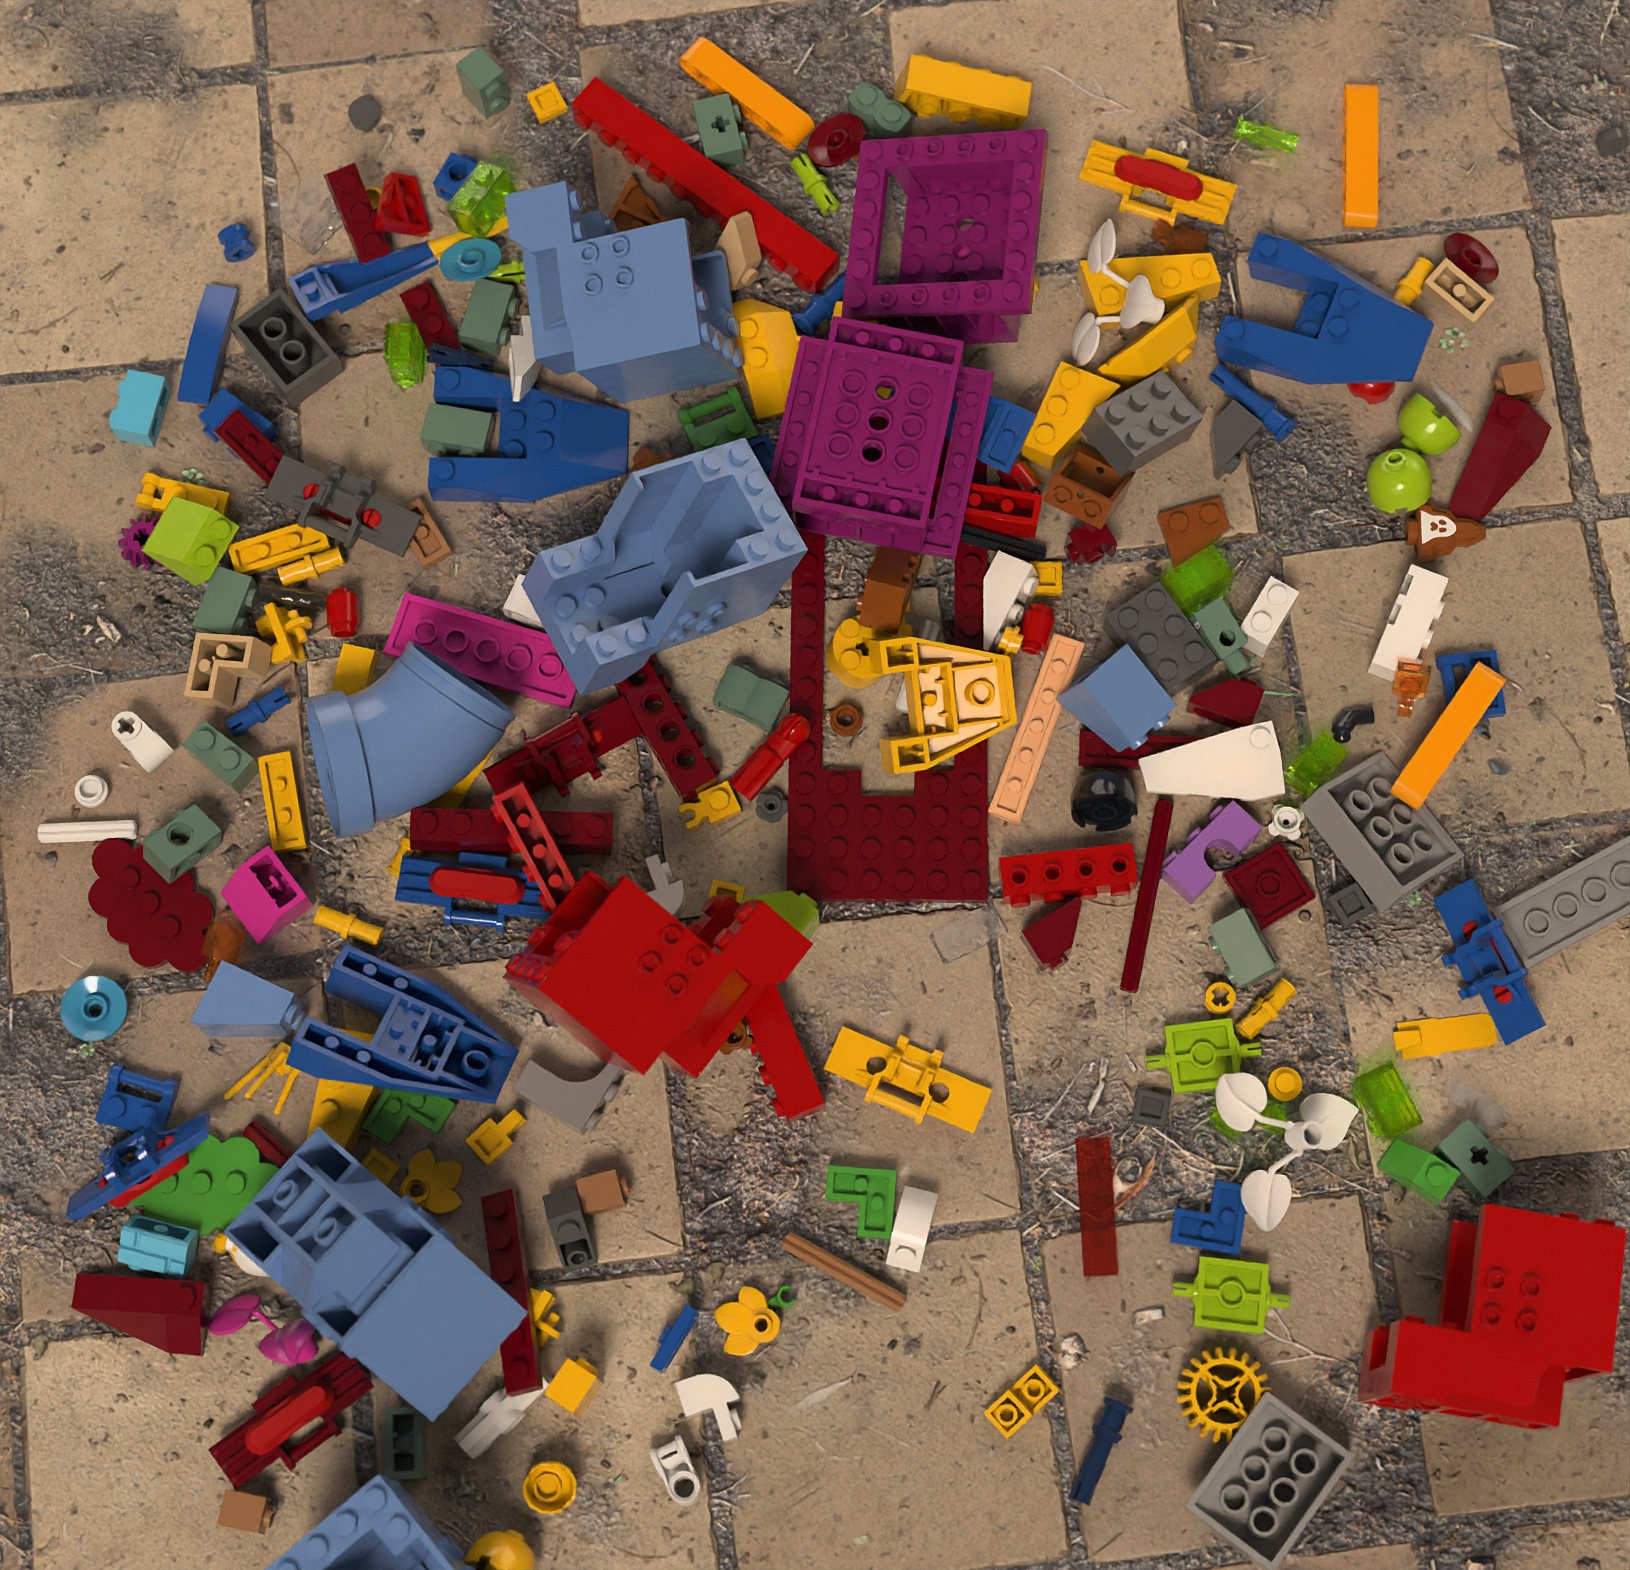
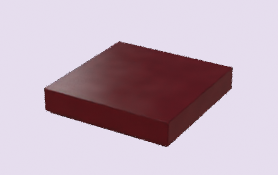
[1222,841,1316,931]

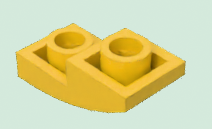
[984,1364,1061,1439]

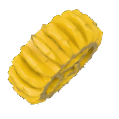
[1176,1347,1272,1444]

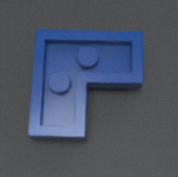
[1169,1180,1246,1256]

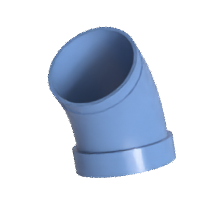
[306,641,517,839]

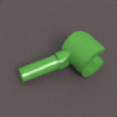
[767,1285,797,1309]

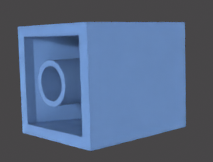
[1055,644,1177,753]
[190,960,307,1037]

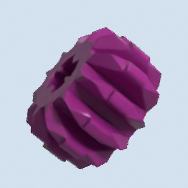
[118,514,163,572]

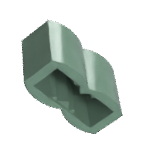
[848,82,911,140]
[712,664,789,732]

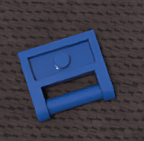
[1435,650,1506,719]
[95,1063,180,1133]

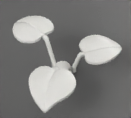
[1072,219,1165,369]
[1216,1073,1359,1232]

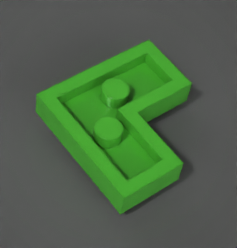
[361,1089,457,1146]
[825,1165,897,1241]

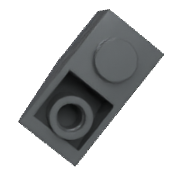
[1210,400,1264,480]
[542,1186,598,1273]

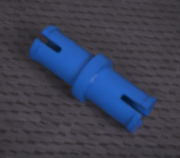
[224,685,292,737]

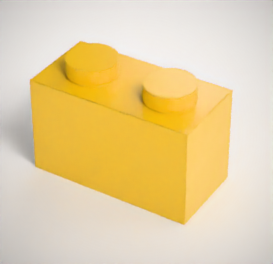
[544,1357,603,1419]

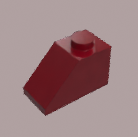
[1186,678,1265,729]
[1020,896,1082,972]

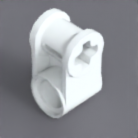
[111,711,174,774]
[648,1434,702,1506]

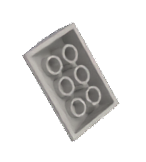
[1299,751,1465,913]
[1185,1391,1354,1570]

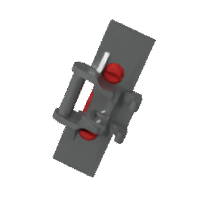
[264,455,422,558]

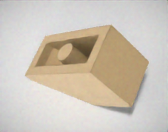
[713,211,762,291]

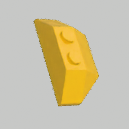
[1097,292,1199,388]
[732,298,800,422]

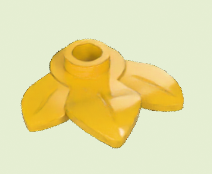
[997,626,1024,664]
[399,1148,463,1214]
[714,1286,781,1355]

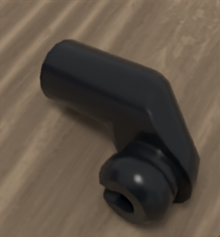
[1331,707,1374,743]

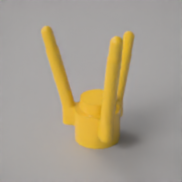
[224,1042,301,1115]

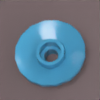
[439,238,502,282]
[60,976,128,1042]

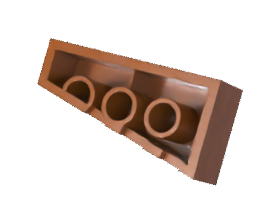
[856,546,925,635]

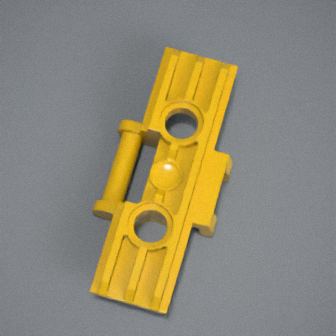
[823,1026,992,1134]

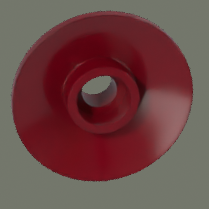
[807,113,866,168]
[1444,233,1499,284]

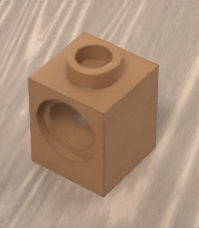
[1492,360,1545,403]
[575,1169,630,1218]
[217,1489,276,1535]

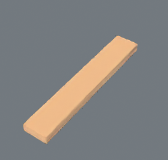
[988,633,1085,825]

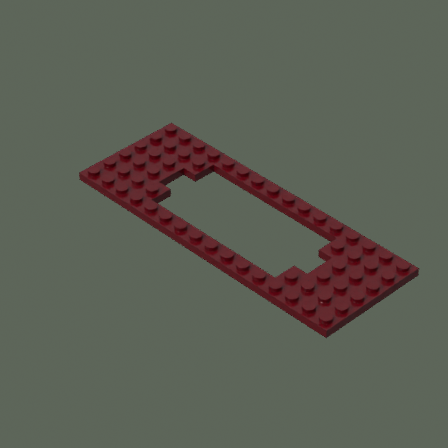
[787,399,988,903]

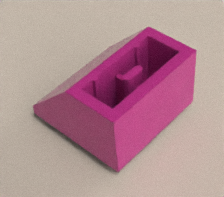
[220,845,314,946]

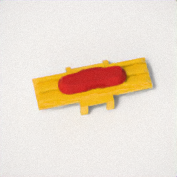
[1078,140,1237,229]

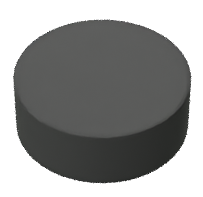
[348,97,381,131]
[1595,128,1630,156]

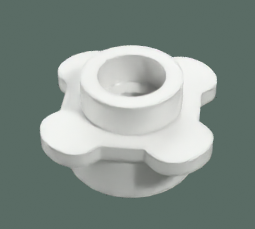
[1268,804,1305,841]

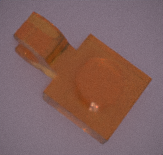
[1150,218,1209,255]
[1391,661,1431,718]
[201,921,245,982]

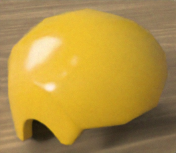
[522,1460,577,1514]

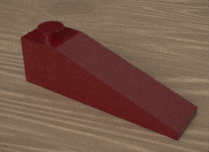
[1447,392,1552,524]
[71,1274,213,1357]

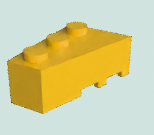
[1021,361,1121,470]

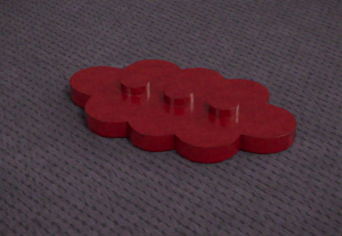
[88,838,215,974]

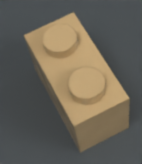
[1422,258,1495,331]

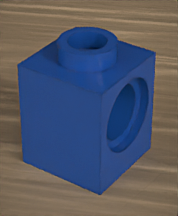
[433,152,482,209]

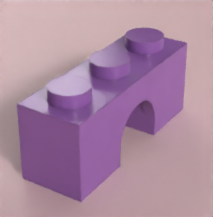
[1161,801,1263,905]

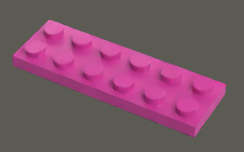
[383,592,578,710]

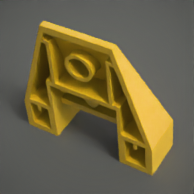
[868,635,1017,774]

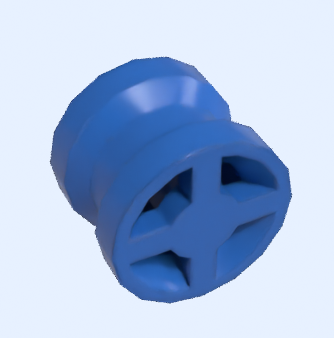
[217,224,256,262]

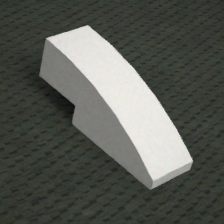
[508,316,542,402]

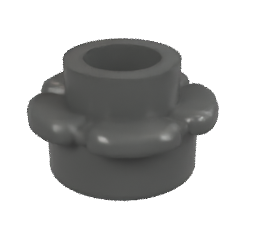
[755,791,788,823]

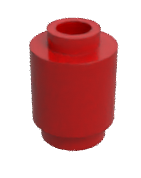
[997,458,1044,495]
[326,588,360,638]
[1018,604,1056,655]

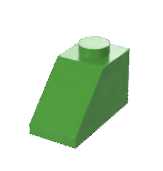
[1377,1139,1460,1207]

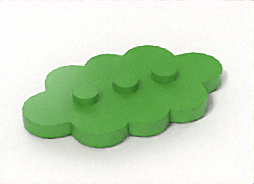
[128,1134,280,1237]

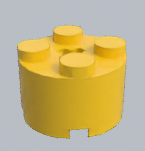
[826,615,895,689]

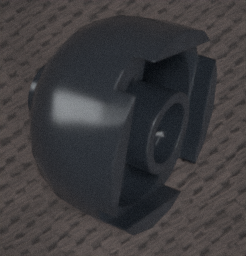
[1070,769,1138,832]

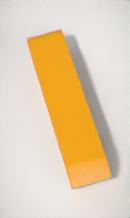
[678,37,815,151]
[1342,84,1378,229]
[1389,661,1507,811]

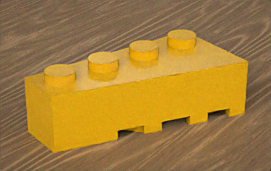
[893,54,1032,130]
[1077,253,1221,332]
[306,1028,381,1155]

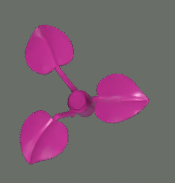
[206,1294,320,1366]

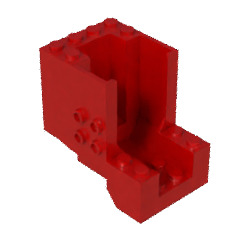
[502,870,813,1079]
[1357,1204,1627,1431]

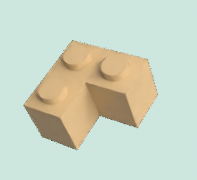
[184,633,273,708]

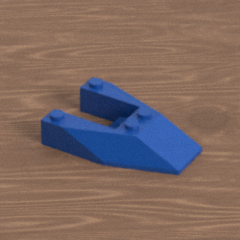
[1214,232,1434,385]
[428,367,629,503]
[285,944,519,1104]

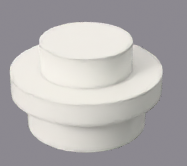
[75,775,109,808]

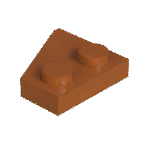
[608,177,667,233]
[1157,497,1230,575]

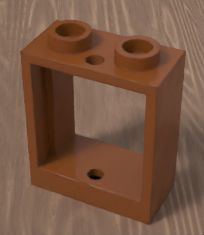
[1043,445,1135,530]

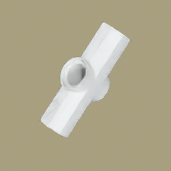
[454,1376,550,1460]

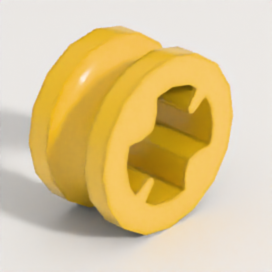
[1204,982,1236,1015]

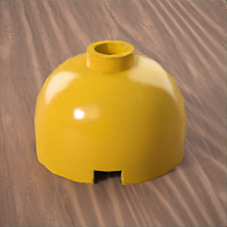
[464,1529,536,1570]

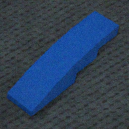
[177,284,239,405]

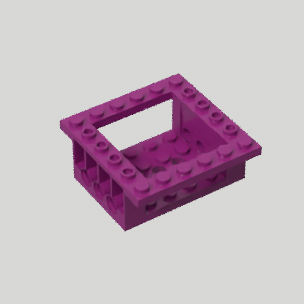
[841,129,1049,344]
[769,316,994,560]

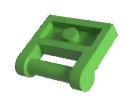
[676,386,758,453]

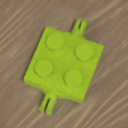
[1144,1018,1262,1095]
[1171,1256,1291,1335]

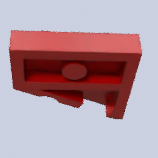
[374,172,431,237]

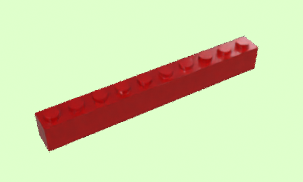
[571,76,840,295]

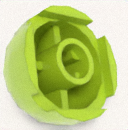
[1397,393,1462,456]
[1366,448,1432,513]

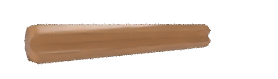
[781,1231,906,1312]

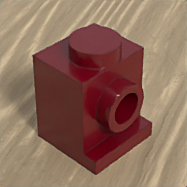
[1064,523,1117,566]

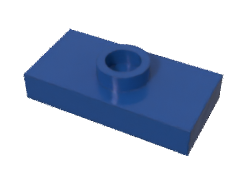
[650,1305,699,1374]

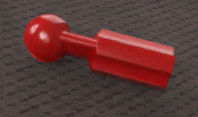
[729,713,810,802]

